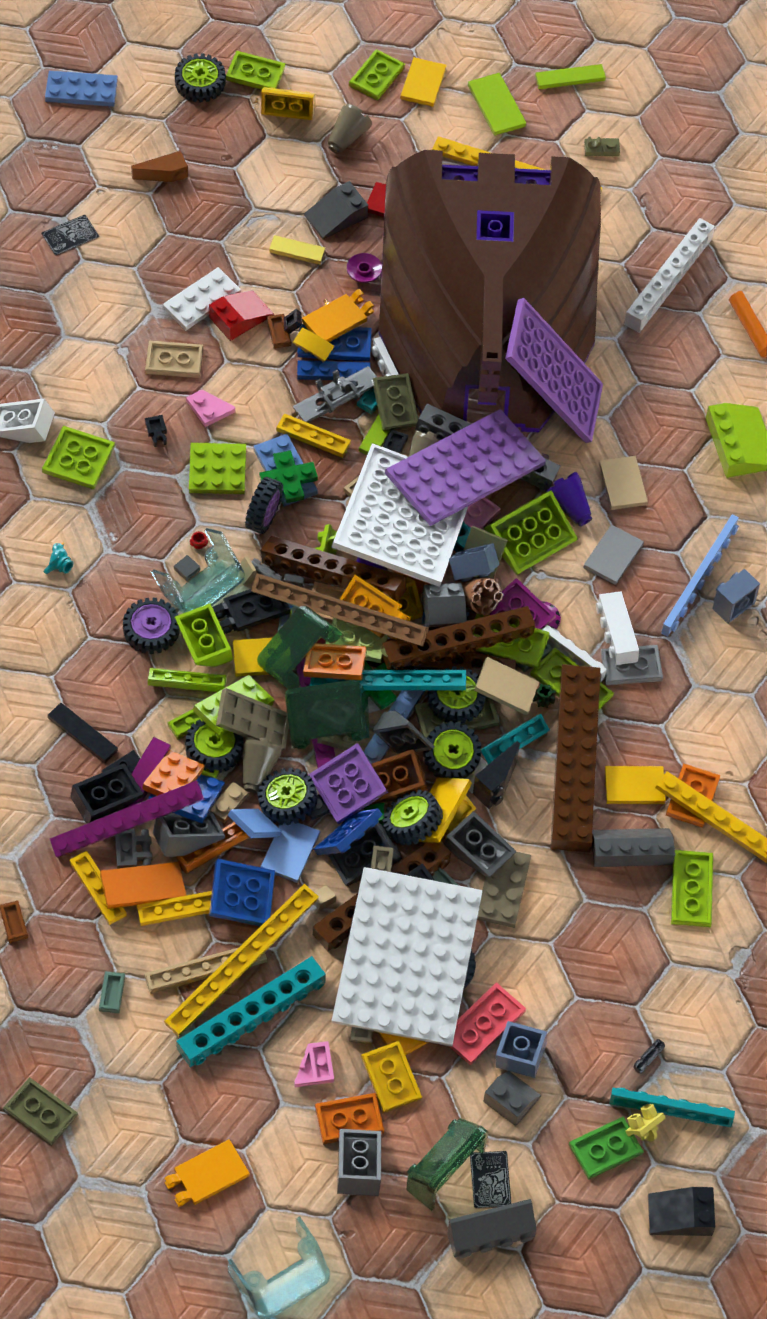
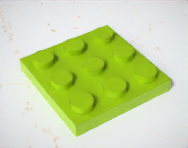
[42,426,115,490]
[189,443,246,494]

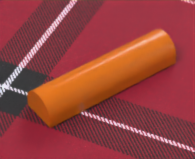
[729,290,767,357]
[176,822,249,874]

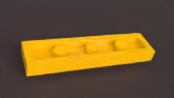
[276,413,351,458]
[70,851,127,925]
[137,891,212,926]

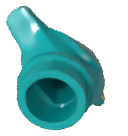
[43,543,74,574]

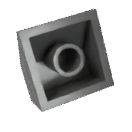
[421,583,467,627]
[483,1071,541,1126]

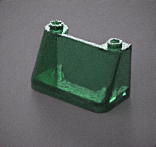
[285,680,369,749]

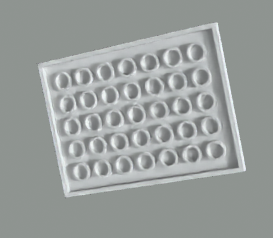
[332,443,468,587]
[332,867,483,1047]

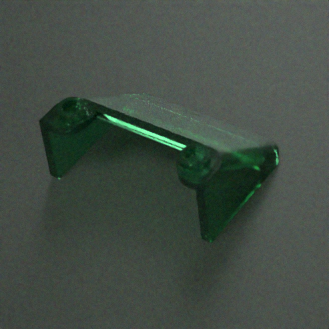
[257,606,346,697]

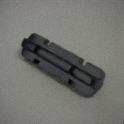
[633,1039,665,1073]

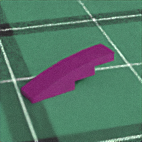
[124,737,171,809]

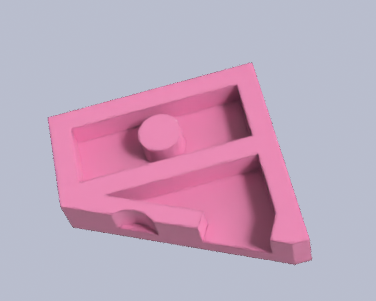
[186,390,235,427]
[294,1041,334,1087]

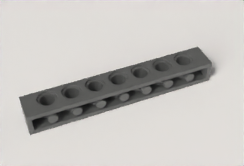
[415,404,560,491]

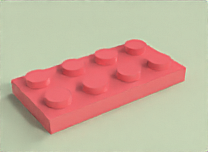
[449,982,526,1065]

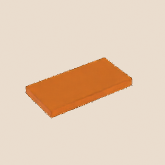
[100,862,187,909]

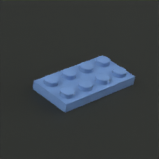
[45,70,118,107]
[253,434,318,506]

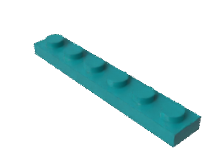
[609,1087,735,1128]

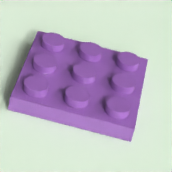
[308,743,388,824]

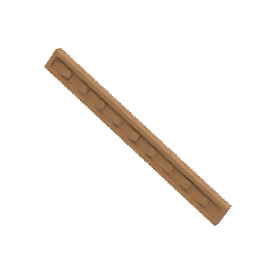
[251,573,429,646]

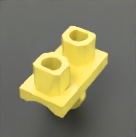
[626,1104,666,1142]

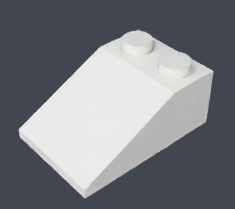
[0,399,55,443]

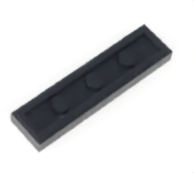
[48,702,118,763]

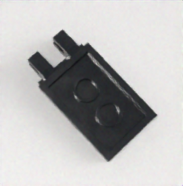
[212,589,291,634]

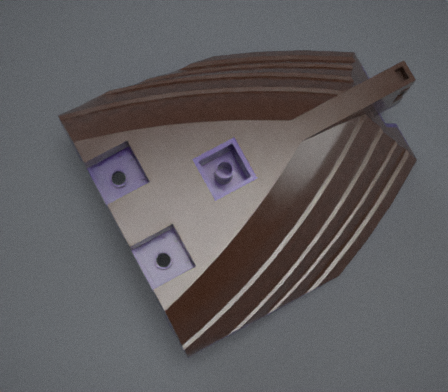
[379,150,601,432]

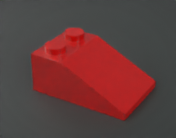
[209,290,274,341]

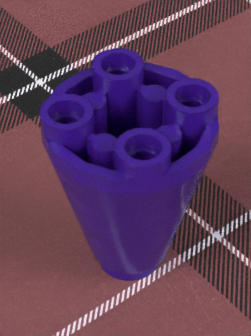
[546,472,592,527]

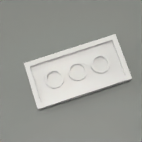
[163,267,241,331]

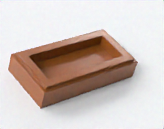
[266,314,292,349]
[0,900,28,943]

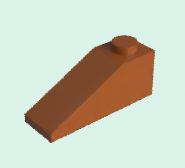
[131,151,188,182]

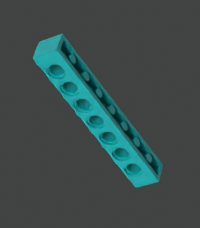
[176,956,326,1068]

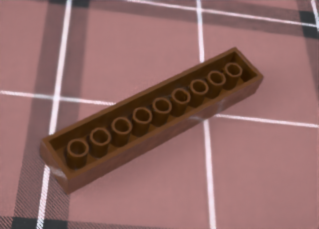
[550,664,601,853]

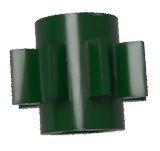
[533,684,556,708]

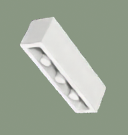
[596,592,639,665]

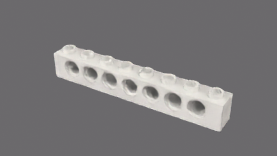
[624,218,715,333]

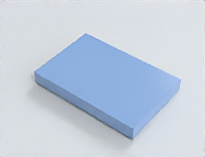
[261,821,320,883]

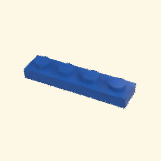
[297,360,370,380]

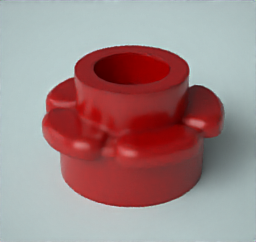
[190,531,208,549]

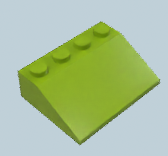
[706,403,767,478]
[483,490,578,575]

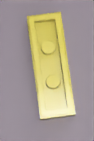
[269,235,325,265]

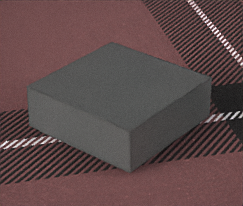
[174,555,201,581]

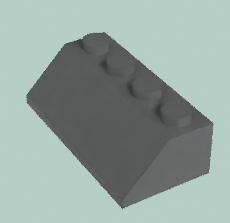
[592,828,675,867]
[447,1199,537,1258]

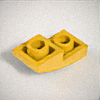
[292,328,335,362]

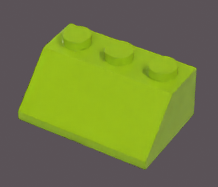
[175,603,233,667]

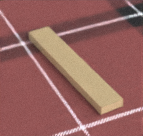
[144,948,267,994]

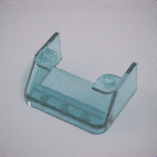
[151,528,245,613]
[228,1216,330,1319]

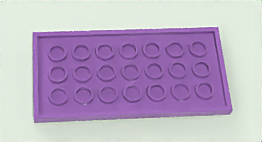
[505,298,603,443]
[385,409,546,526]

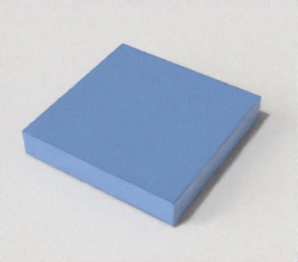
[228,809,282,838]

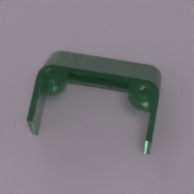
[406,1118,488,1211]

